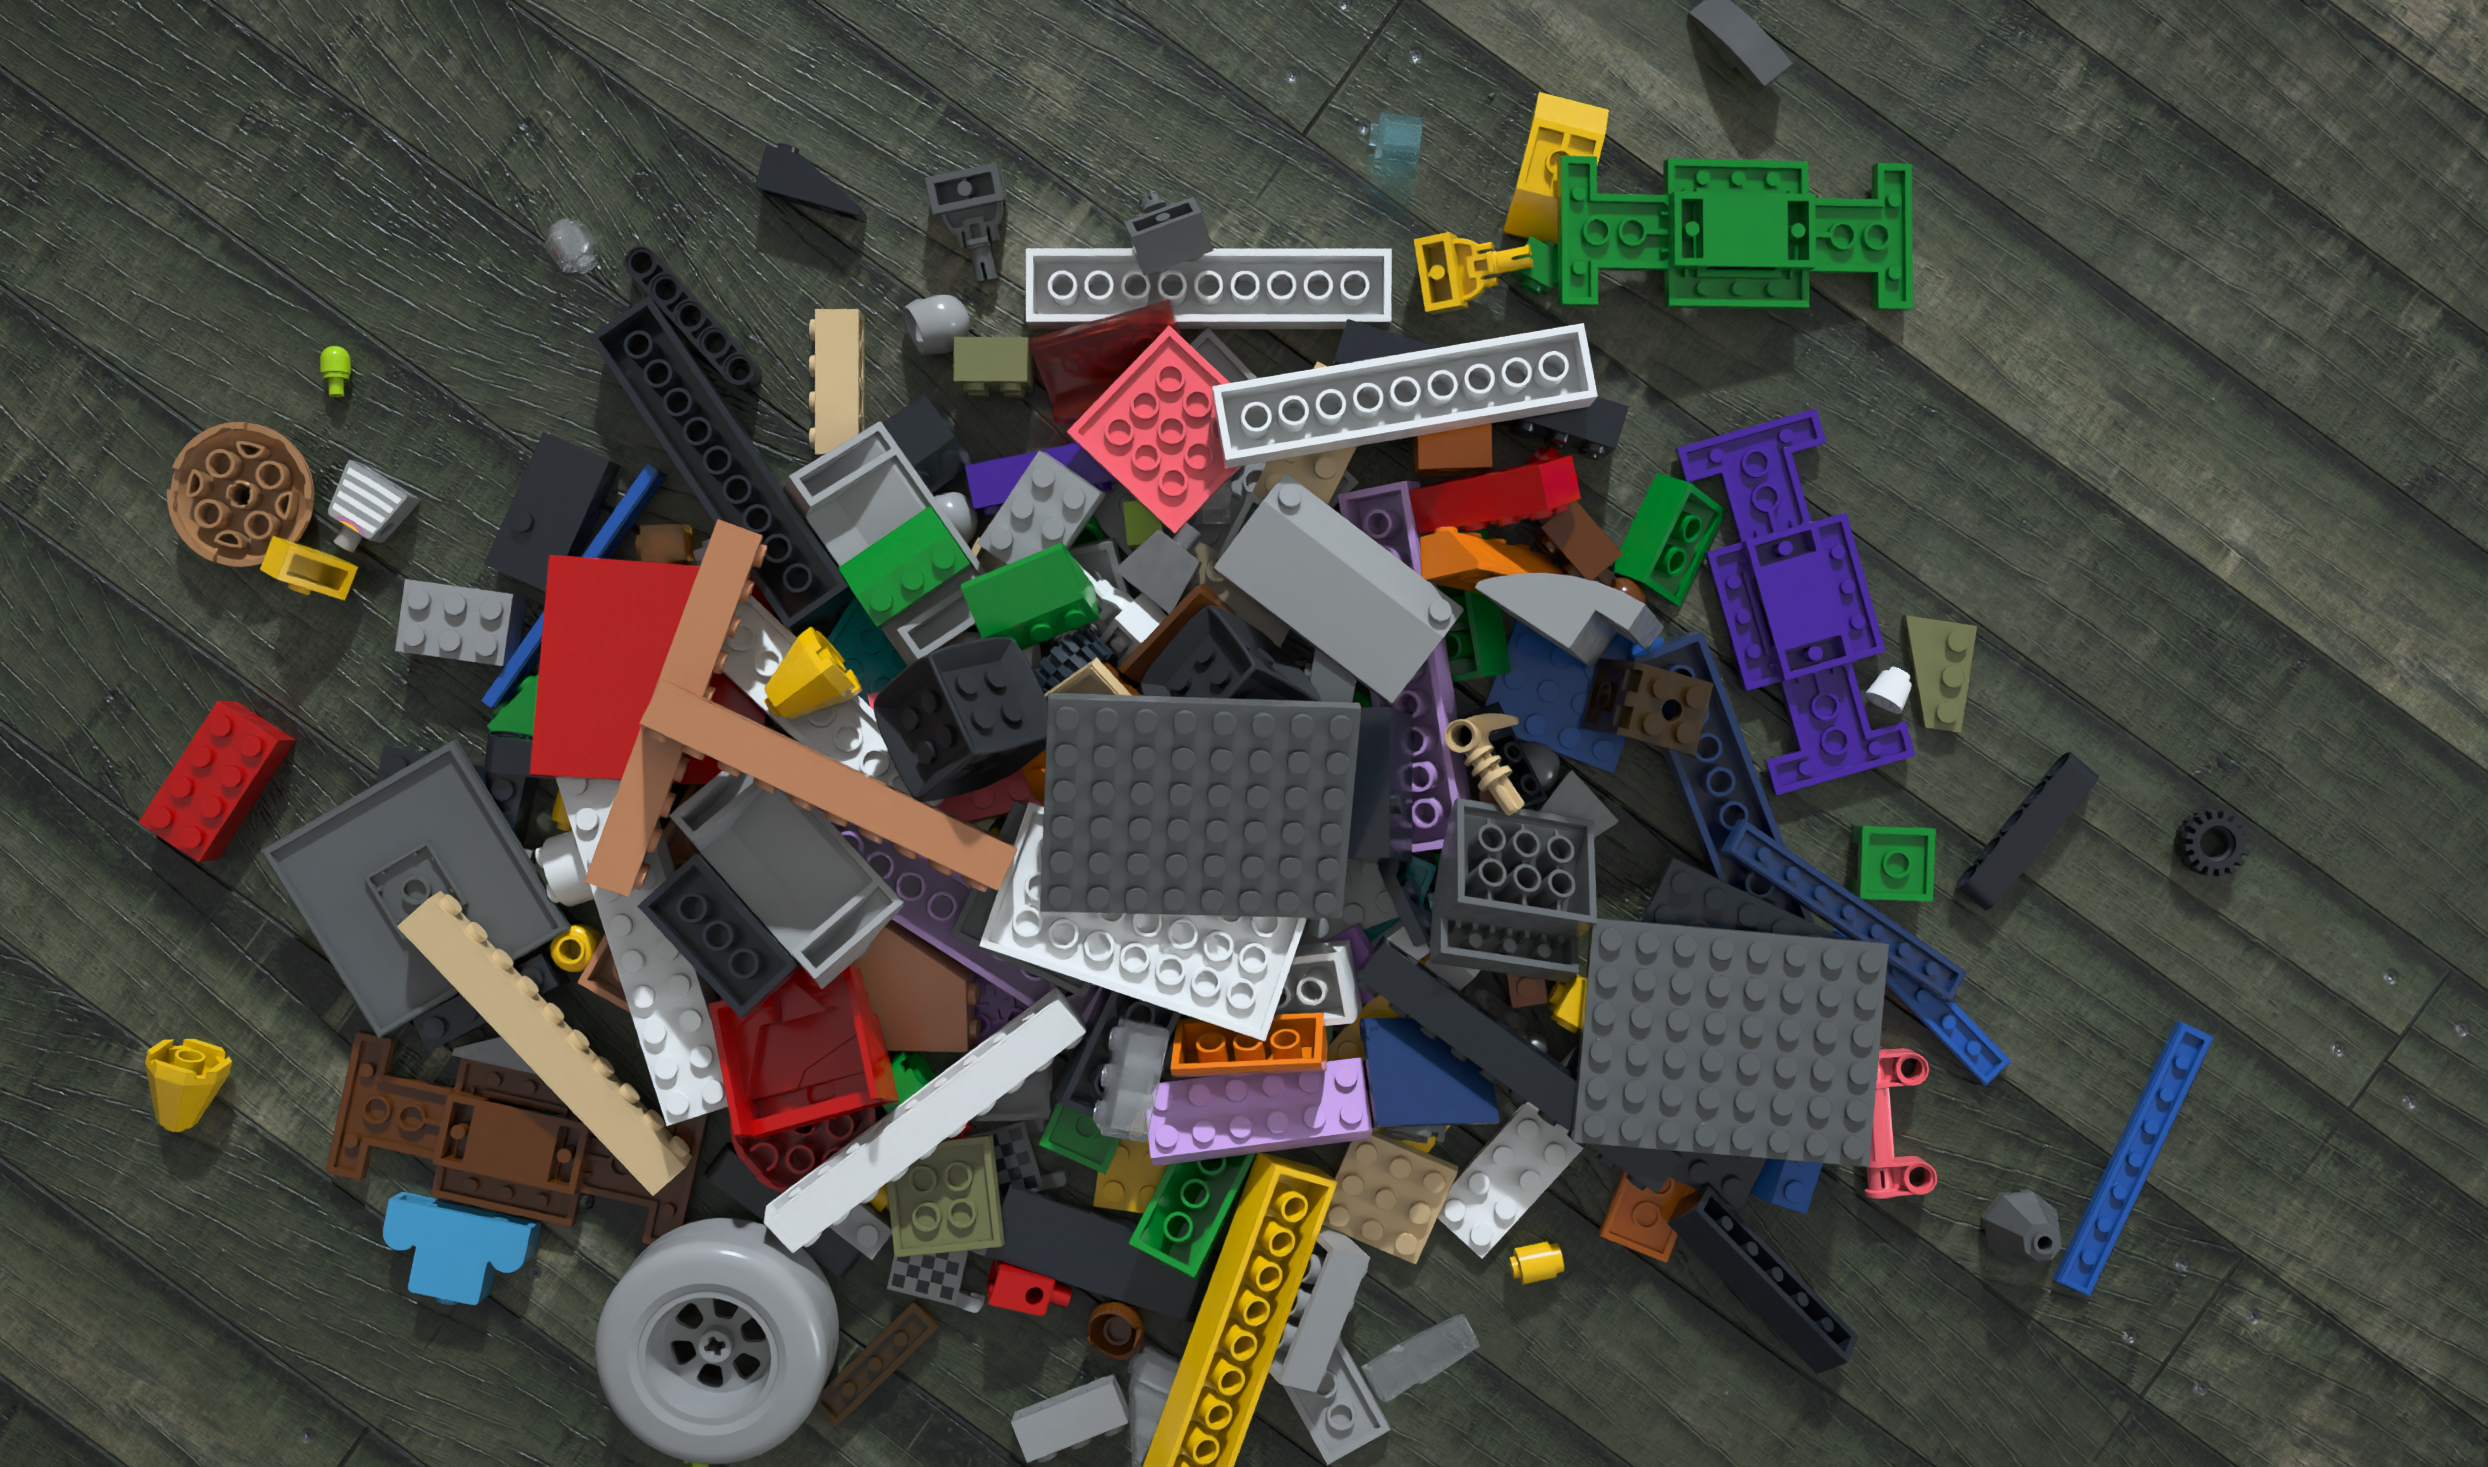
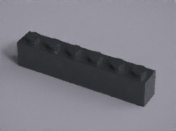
[1667,1185,1859,1374]

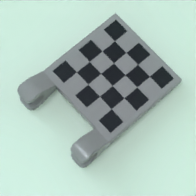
[887,1248,987,1313]

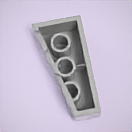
[1268,1225,1370,1392]

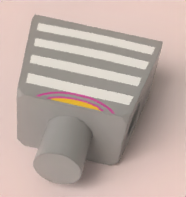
[328,460,420,553]

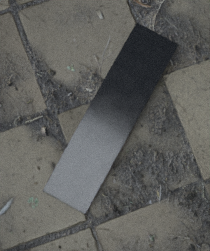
[985,1184,1221,1324]

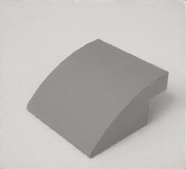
[1475,573,1664,669]

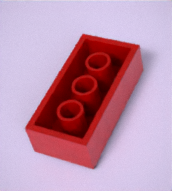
[1409,455,1581,534]
[138,701,296,862]

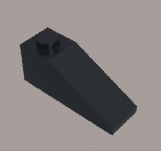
[754,143,867,223]

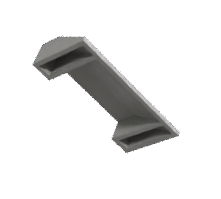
[783,421,987,666]
[1212,473,1464,705]
[669,771,905,989]

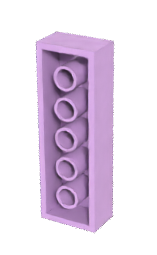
[1144,1057,1372,1166]

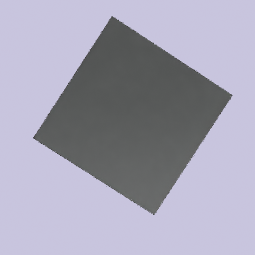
[260,739,571,1039]

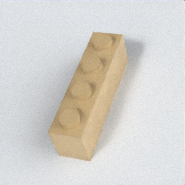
[809,309,865,457]

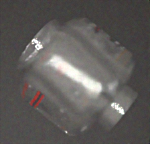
[545,218,601,274]

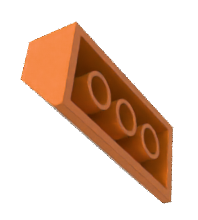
[1420,527,1566,594]
[1170,1012,1328,1077]

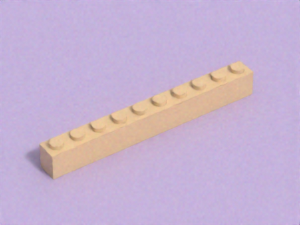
[397,891,692,1196]

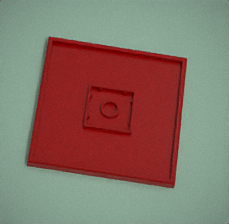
[530,555,773,786]

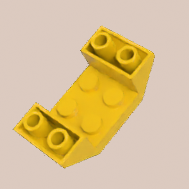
[1502,92,1609,244]

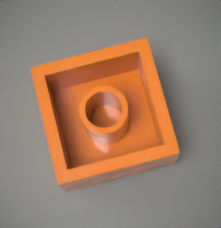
[1413,423,1492,477]

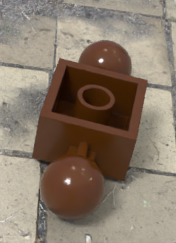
[1533,501,1646,604]

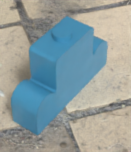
[383,1192,542,1305]

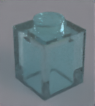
[1369,113,1423,163]

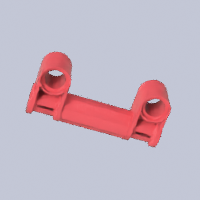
[1864,1048,1937,1199]

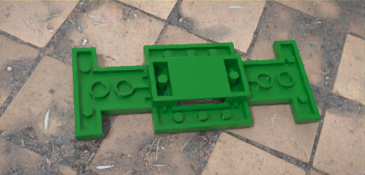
[1557,156,1913,311]

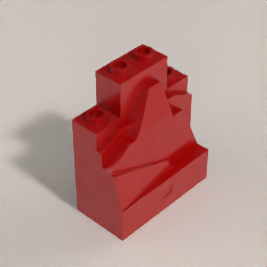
[708,965,899,1139]

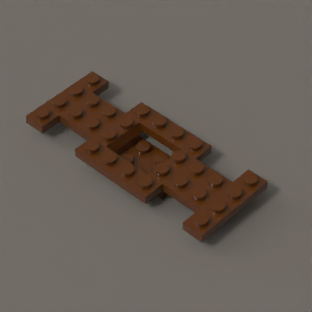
[325,1030,710,1244]

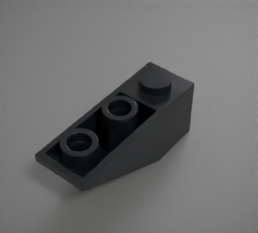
[1460,702,1548,809]

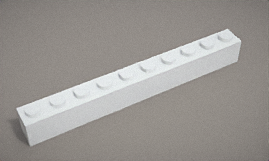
[764,986,1086,1253]

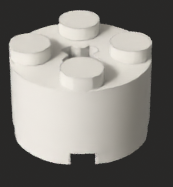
[536,830,594,907]

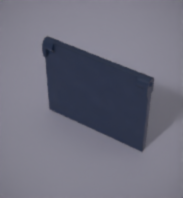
[1359,1018,1500,1127]

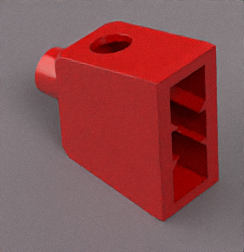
[985,1259,1072,1316]

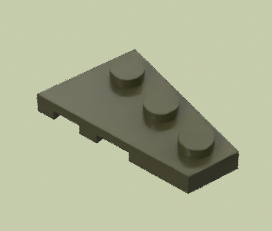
[1902,615,1977,733]

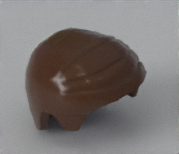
[1087,1299,1145,1360]

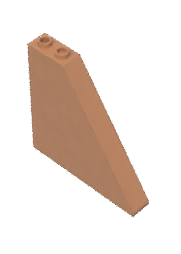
[851,919,981,1052]

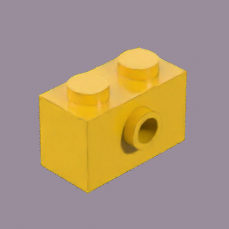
[260,536,358,601]
[1545,975,1585,1034]

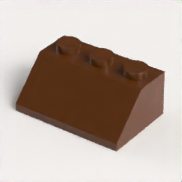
[1118,583,1237,685]

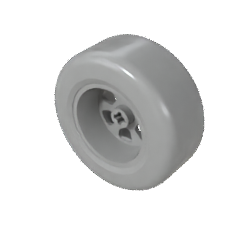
[595,1218,839,1464]

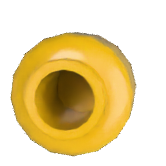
[550,924,602,972]

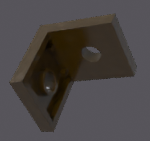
[1580,658,1714,755]

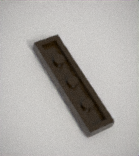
[814,1299,941,1428]

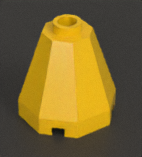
[764,627,862,720]
[145,1039,232,1132]

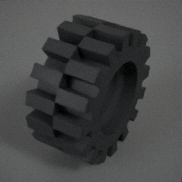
[2174,810,2251,877]

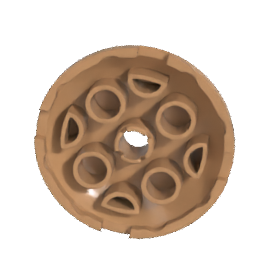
[167,422,315,567]

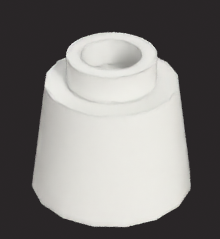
[1865,667,1912,714]

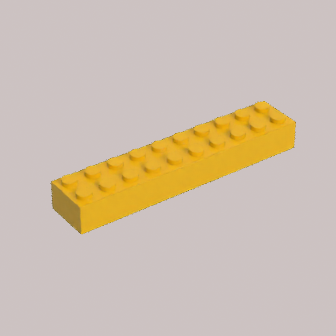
[1143,1152,1338,1467]

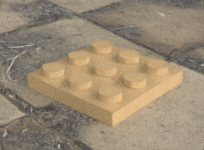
[1322,1132,1458,1264]

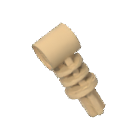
[1444,713,1524,816]

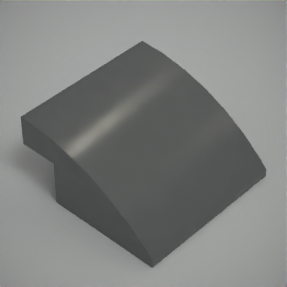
[1430,798,1597,983]

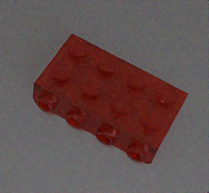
[1029,300,1182,424]

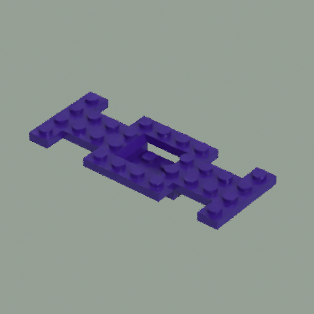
[1675,408,1916,795]

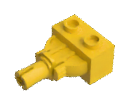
[1414,232,1534,315]

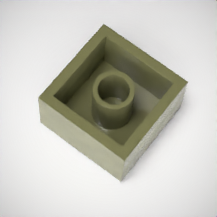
[954,337,1035,398]

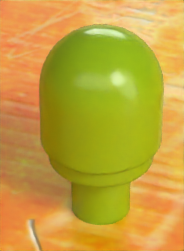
[320,346,351,397]

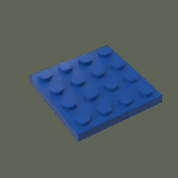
[1483,620,1664,774]

